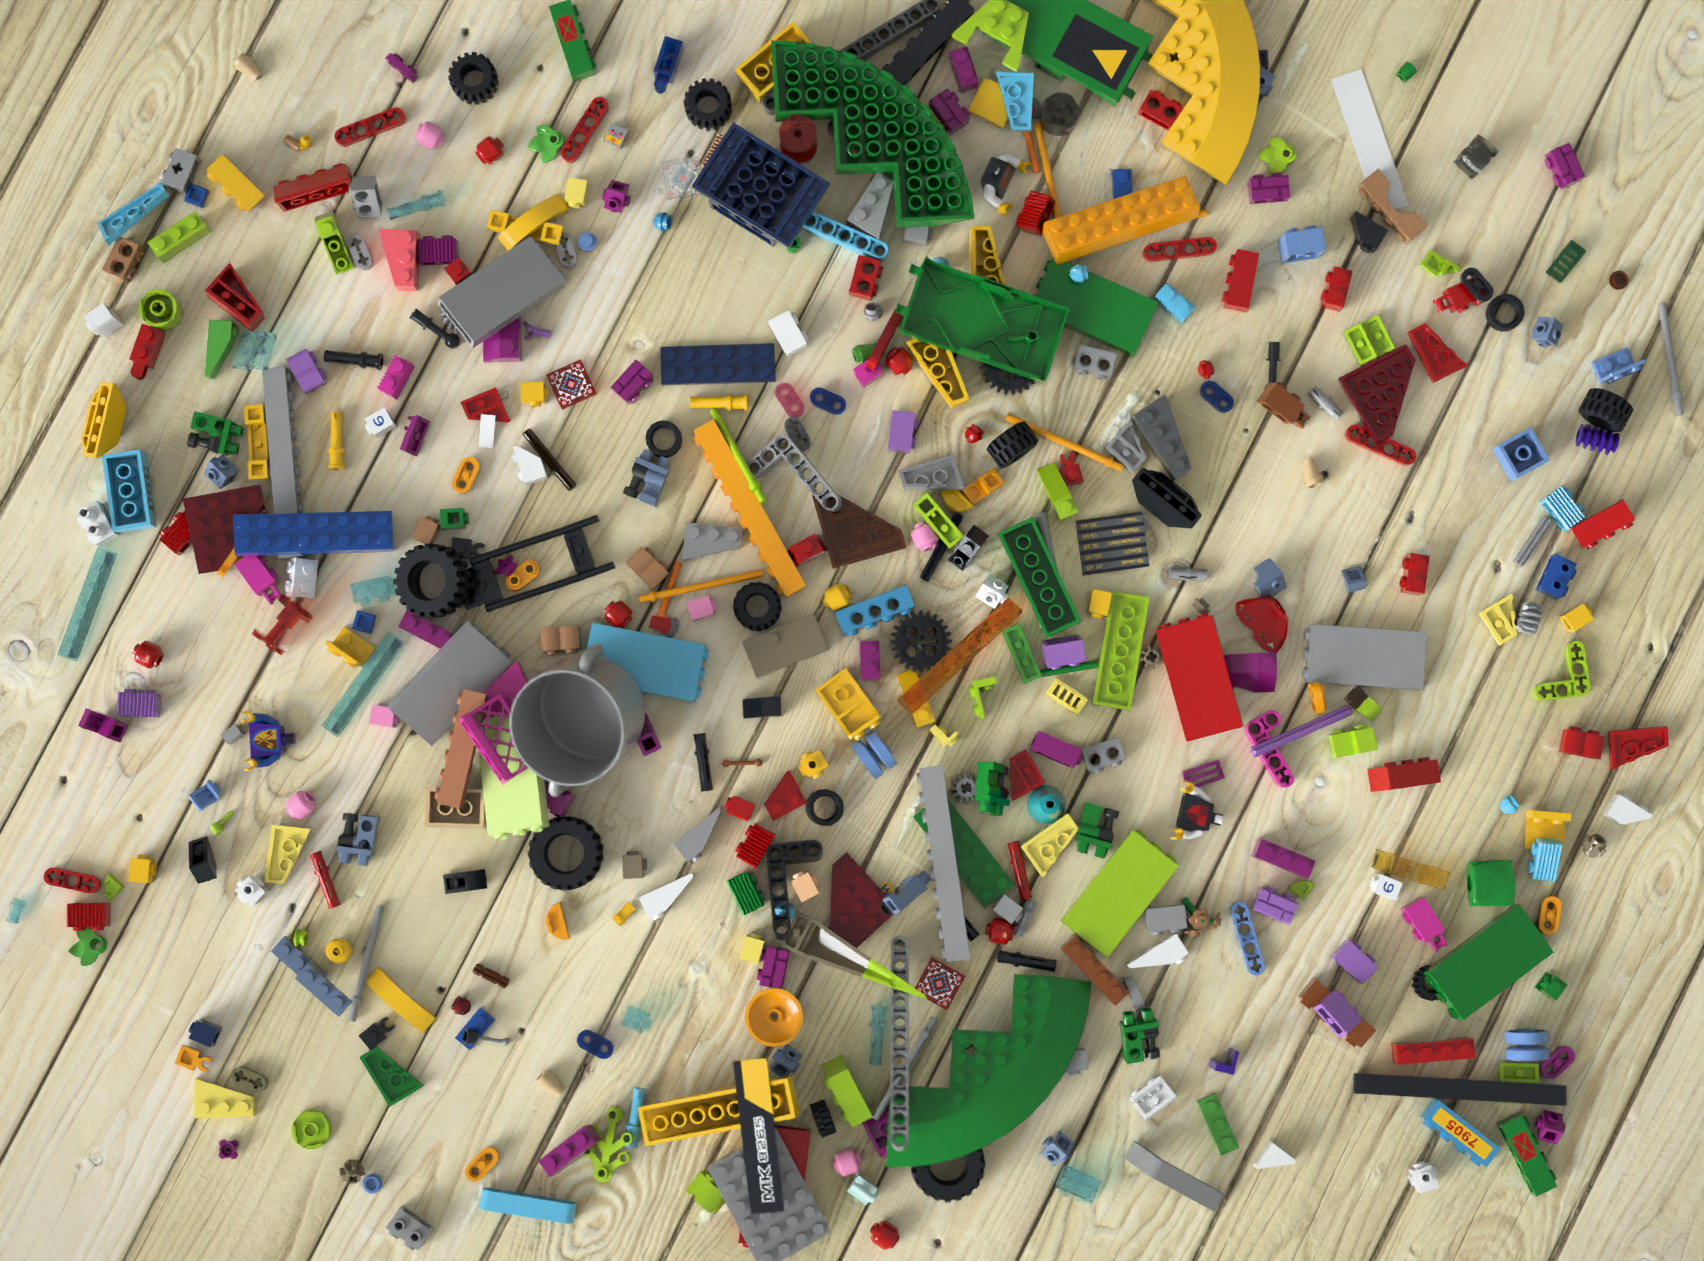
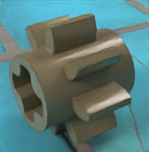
[1139,646,1163,670]
[1582,834,1607,858]
[339,1159,365,1184]

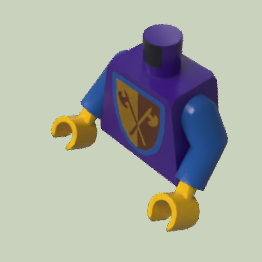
[240,711,296,771]

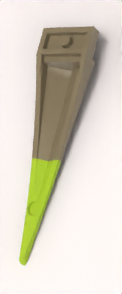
[780,911,927,999]

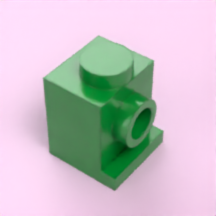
[440,508,469,530]
[1534,972,1567,1001]

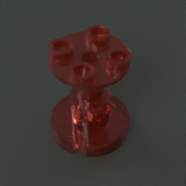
[779,114,817,164]
[252,593,314,656]

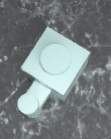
[847,1172,878,1205]

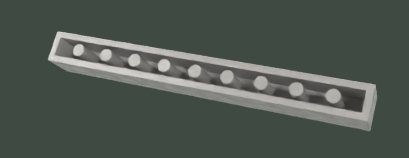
[262,367,305,560]
[916,765,970,962]

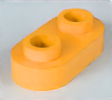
[452,457,480,494]
[505,560,541,591]
[1308,681,1327,715]
[1537,896,1562,935]
[465,1147,499,1182]

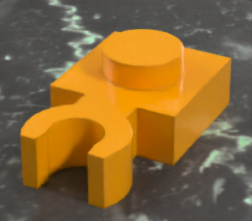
[217,548,242,577]
[175,1045,213,1072]

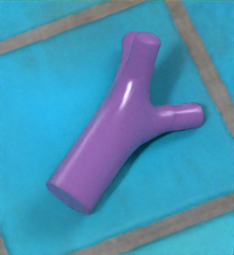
[523,321,551,340]

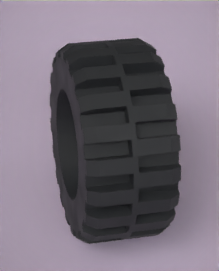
[393,544,472,617]
[528,816,604,891]
[911,1148,985,1202]

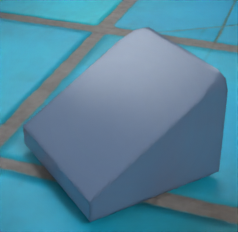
[1342,566,1367,593]

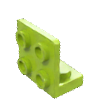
[968,676,997,720]

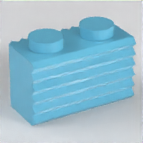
[1153,283,1196,324]
[1540,486,1585,532]
[1527,837,1563,882]

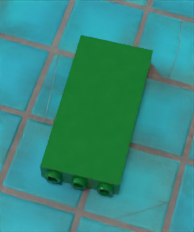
[1032,258,1158,357]
[1423,904,1554,1021]

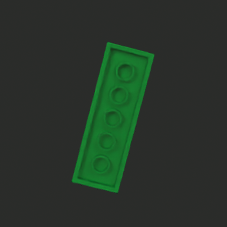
[913,798,1015,908]

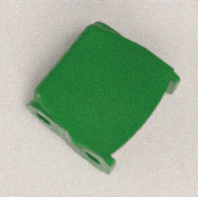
[1466,859,1515,906]

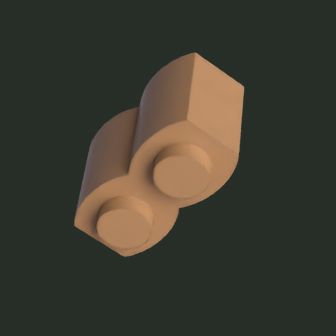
[626,546,669,591]
[540,625,582,656]

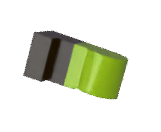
[1344,686,1382,722]

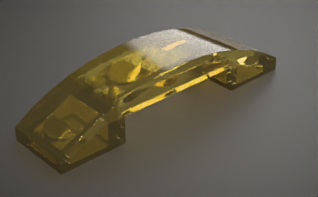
[1371,849,1450,890]

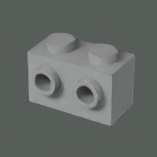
[386,1205,434,1250]

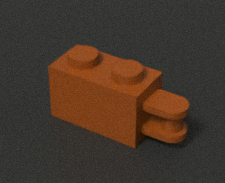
[1256,382,1311,429]

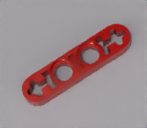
[561,97,609,163]
[334,107,406,147]
[1143,237,1217,262]
[866,309,903,371]
[1345,424,1416,466]

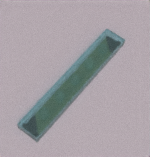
[57,547,117,661]
[322,632,404,737]

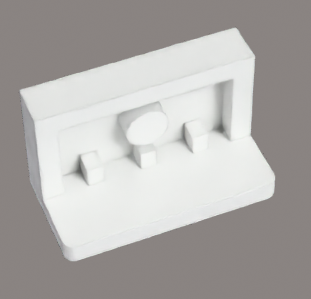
[284,558,318,599]
[1130,1075,1177,1121]

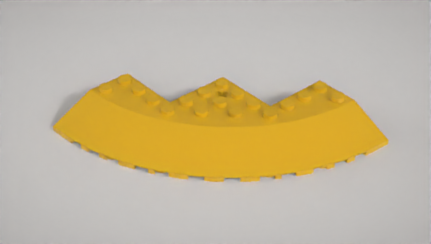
[1148,0,1261,186]

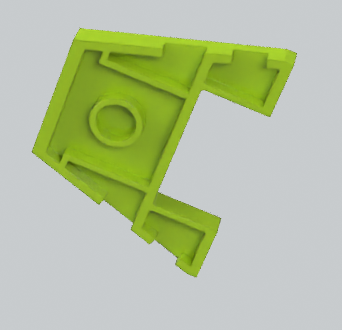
[952,0,1029,72]

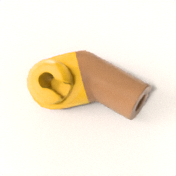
[283,135,312,151]

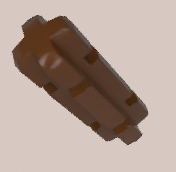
[473,964,510,988]

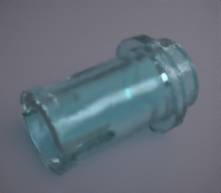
[6,898,26,924]

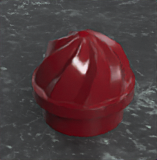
[451,995,471,1015]

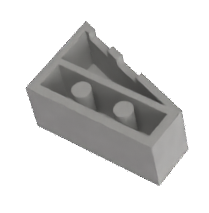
[847,173,894,240]

